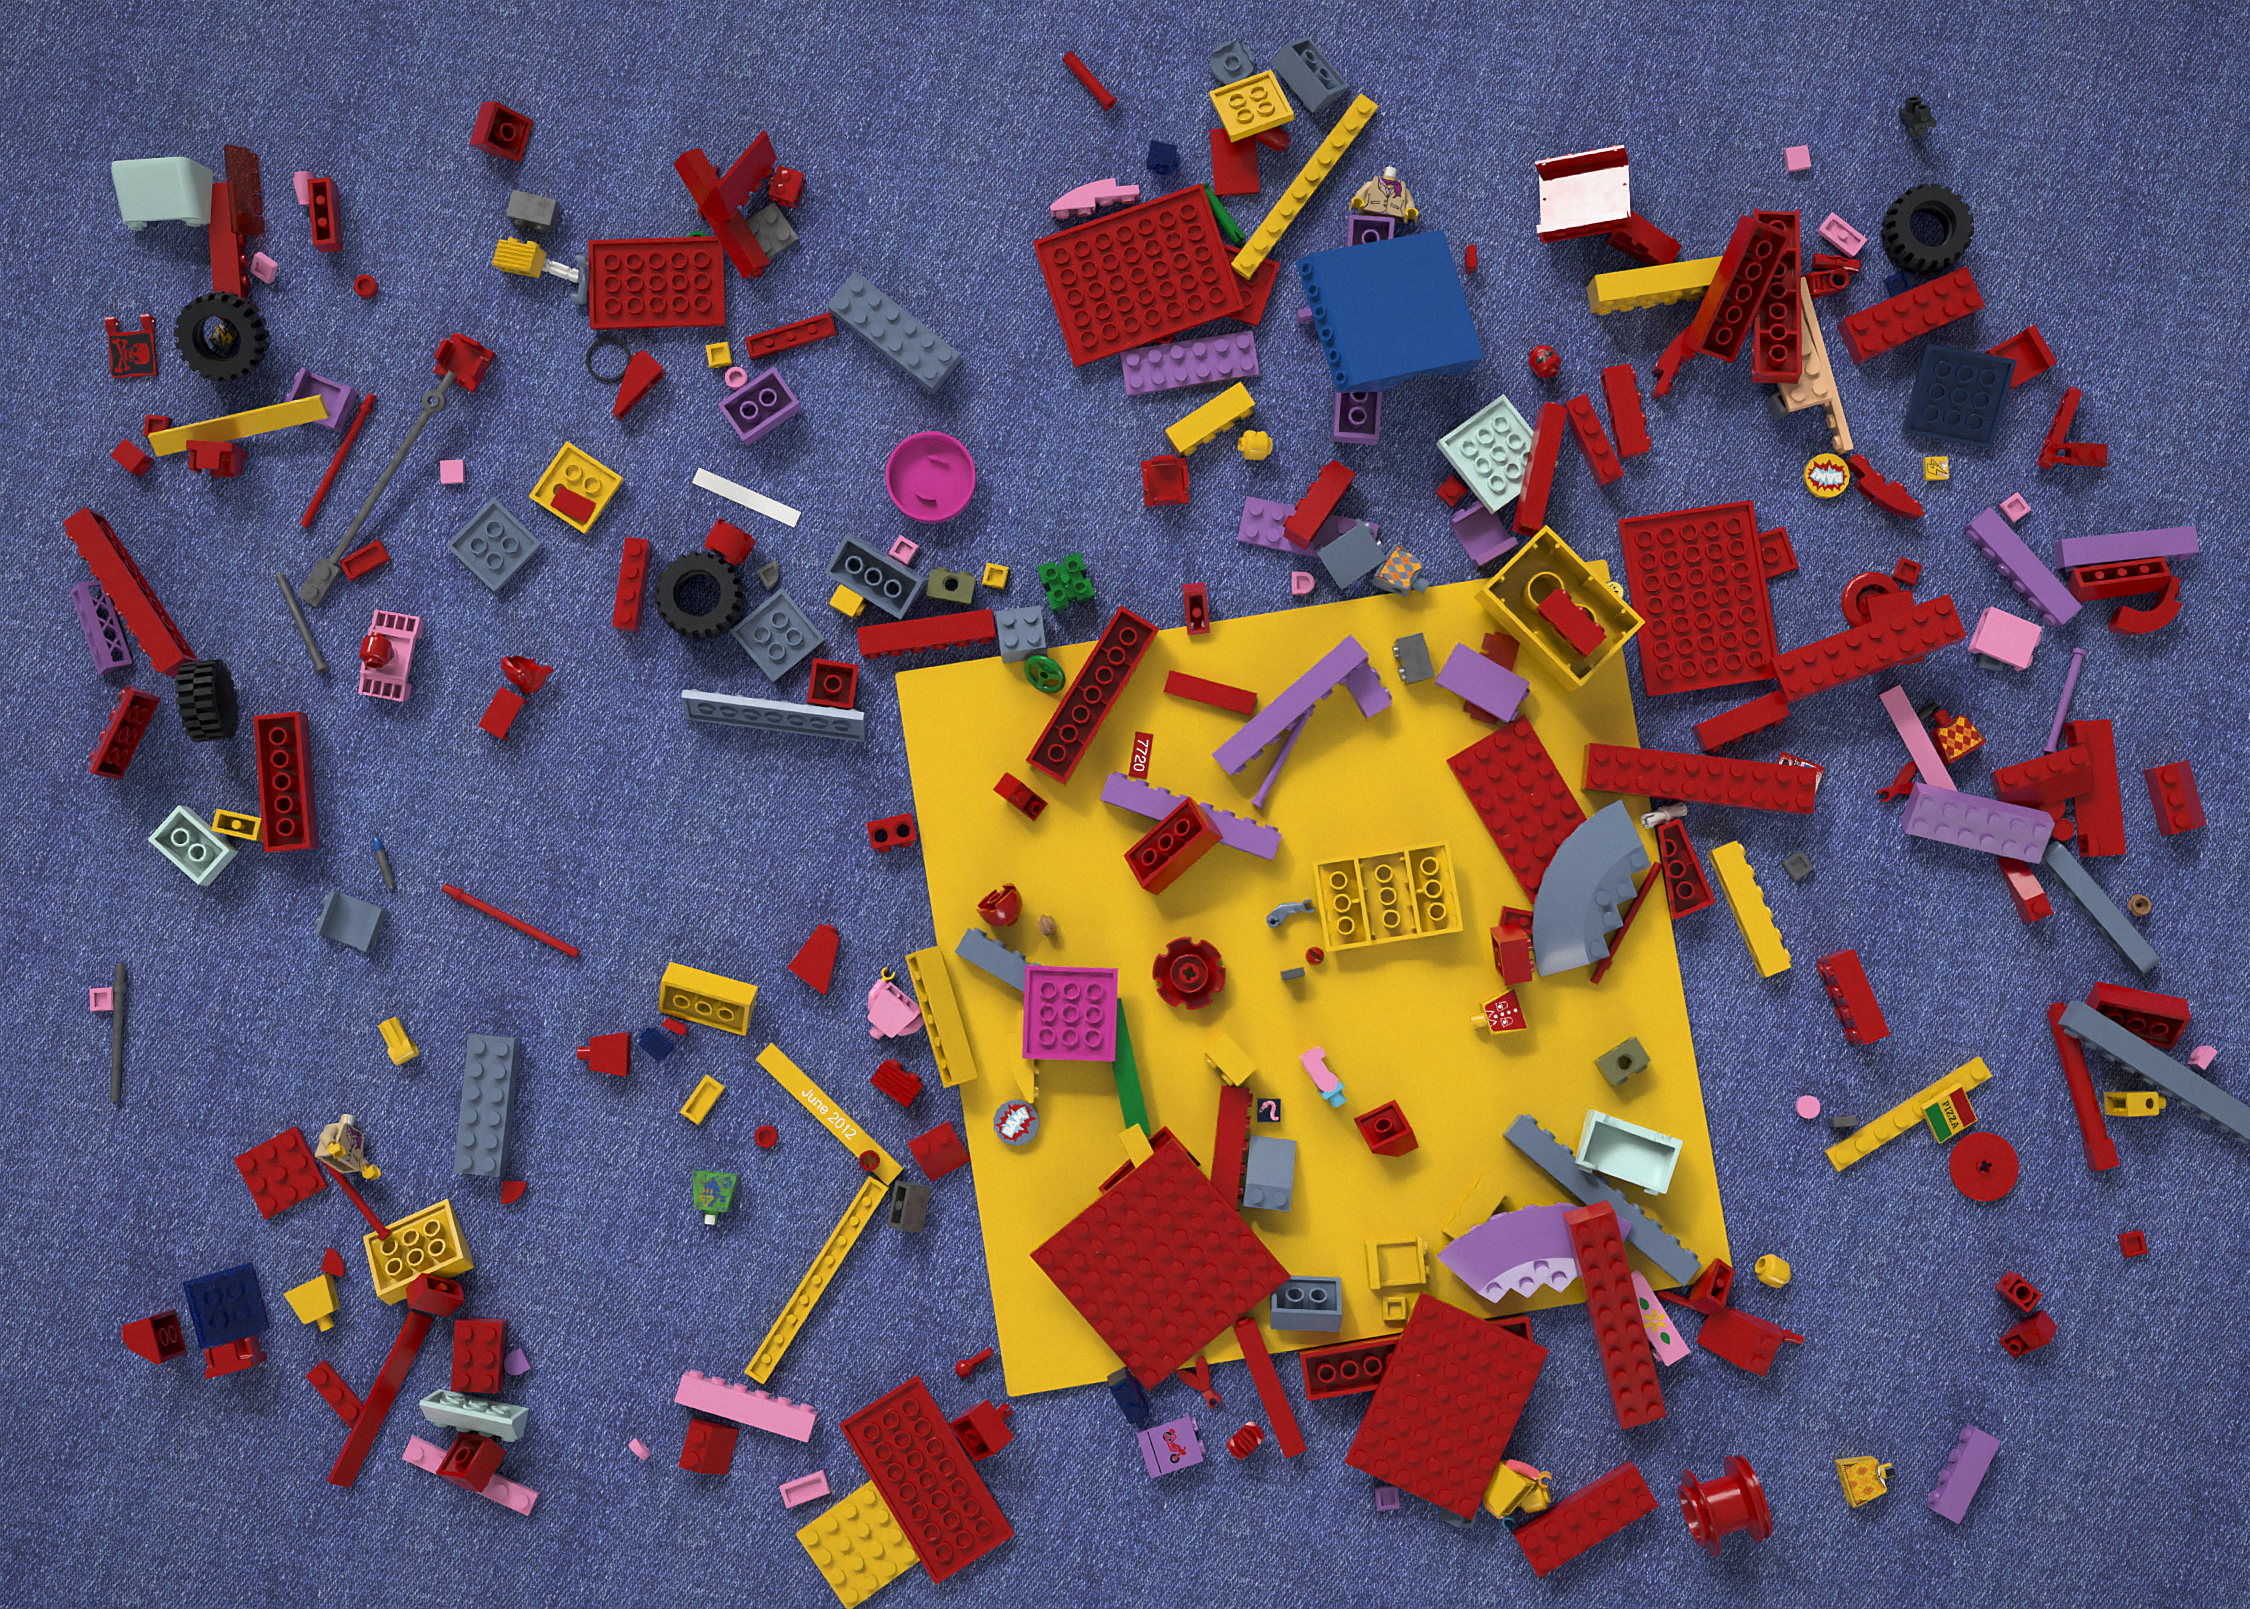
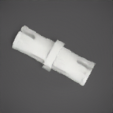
[1641,802,1687,829]

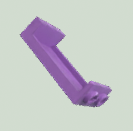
[1434,642,1530,724]

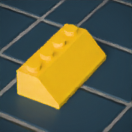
[658,962,758,1036]

